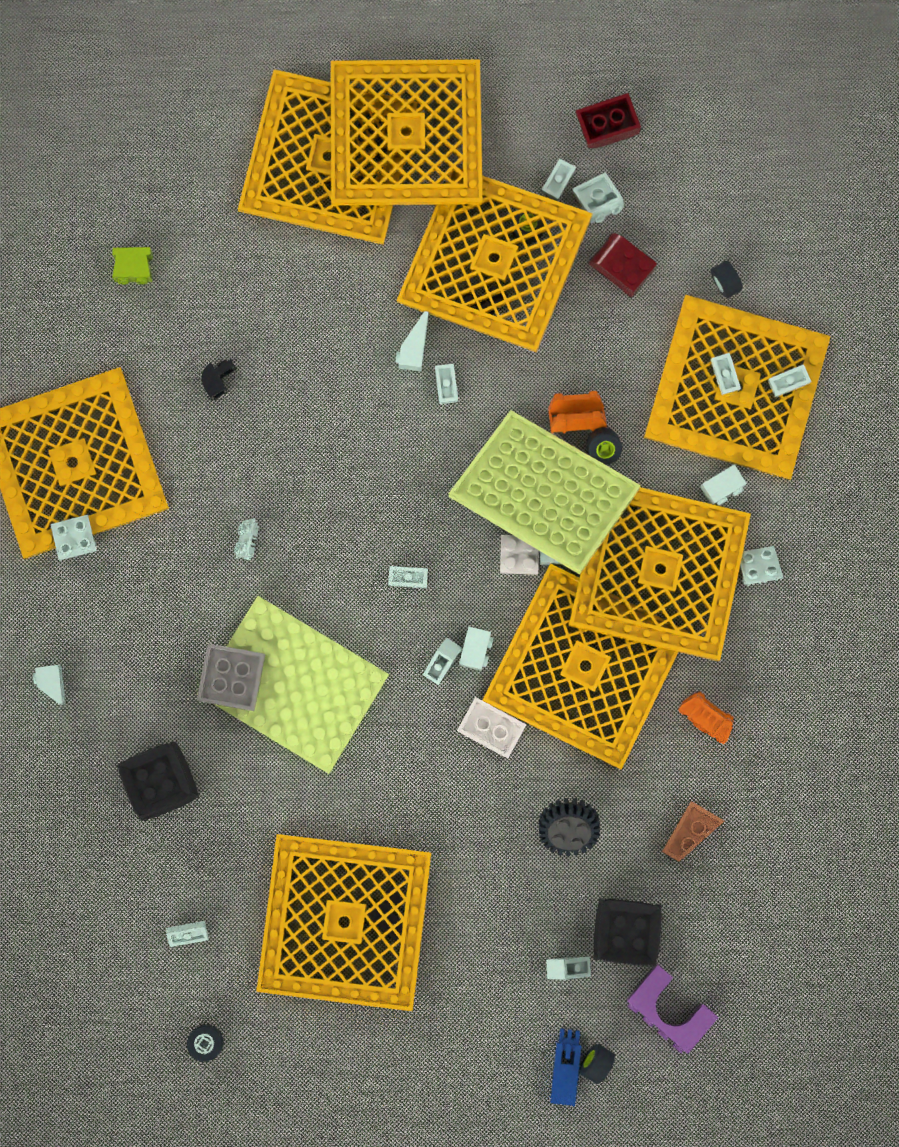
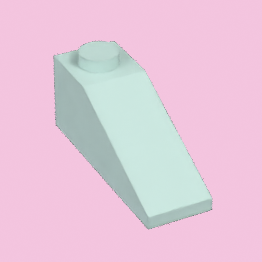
[396,312,428,371]

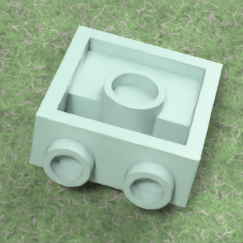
[573,172,624,223]

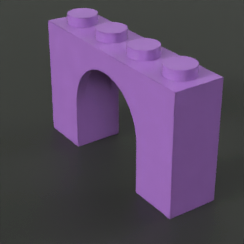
[626,964,719,1054]

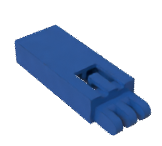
[550,1028,581,1106]

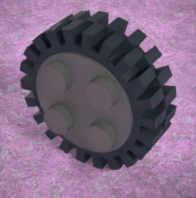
[539,798,600,856]

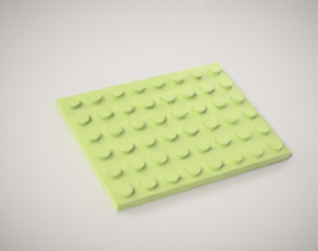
[448,410,641,574]
[197,596,389,774]

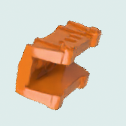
[548,391,607,434]
[678,691,734,744]

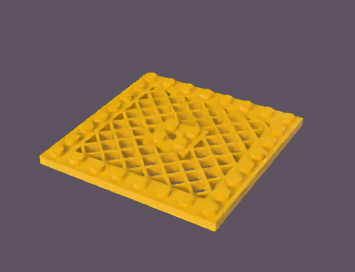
[331,59,483,205]
[238,69,418,245]
[396,167,593,352]
[644,295,831,480]
[0,367,169,559]
[568,487,751,662]
[482,563,689,770]
[256,834,432,1011]

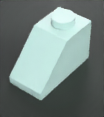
[423,638,462,685]
[33,665,66,705]
[546,957,591,980]

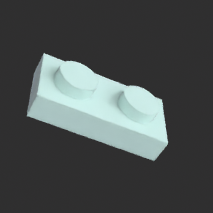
[541,159,576,201]
[710,353,741,395]
[435,364,458,404]
[768,364,811,398]
[388,566,428,588]
[166,921,209,947]

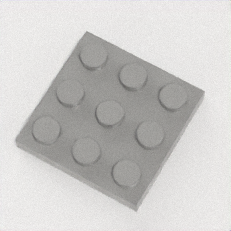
[197,644,266,711]

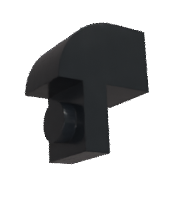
[201,359,237,401]

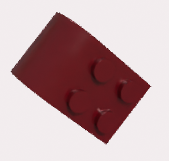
[575,93,641,148]
[588,233,657,298]

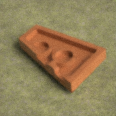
[662,801,725,862]

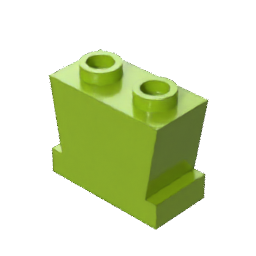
[112,247,153,285]

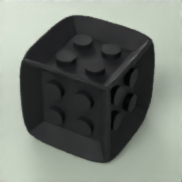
[117,741,199,821]
[593,898,662,967]

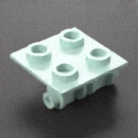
[51,515,97,561]
[234,518,259,561]
[740,546,783,586]

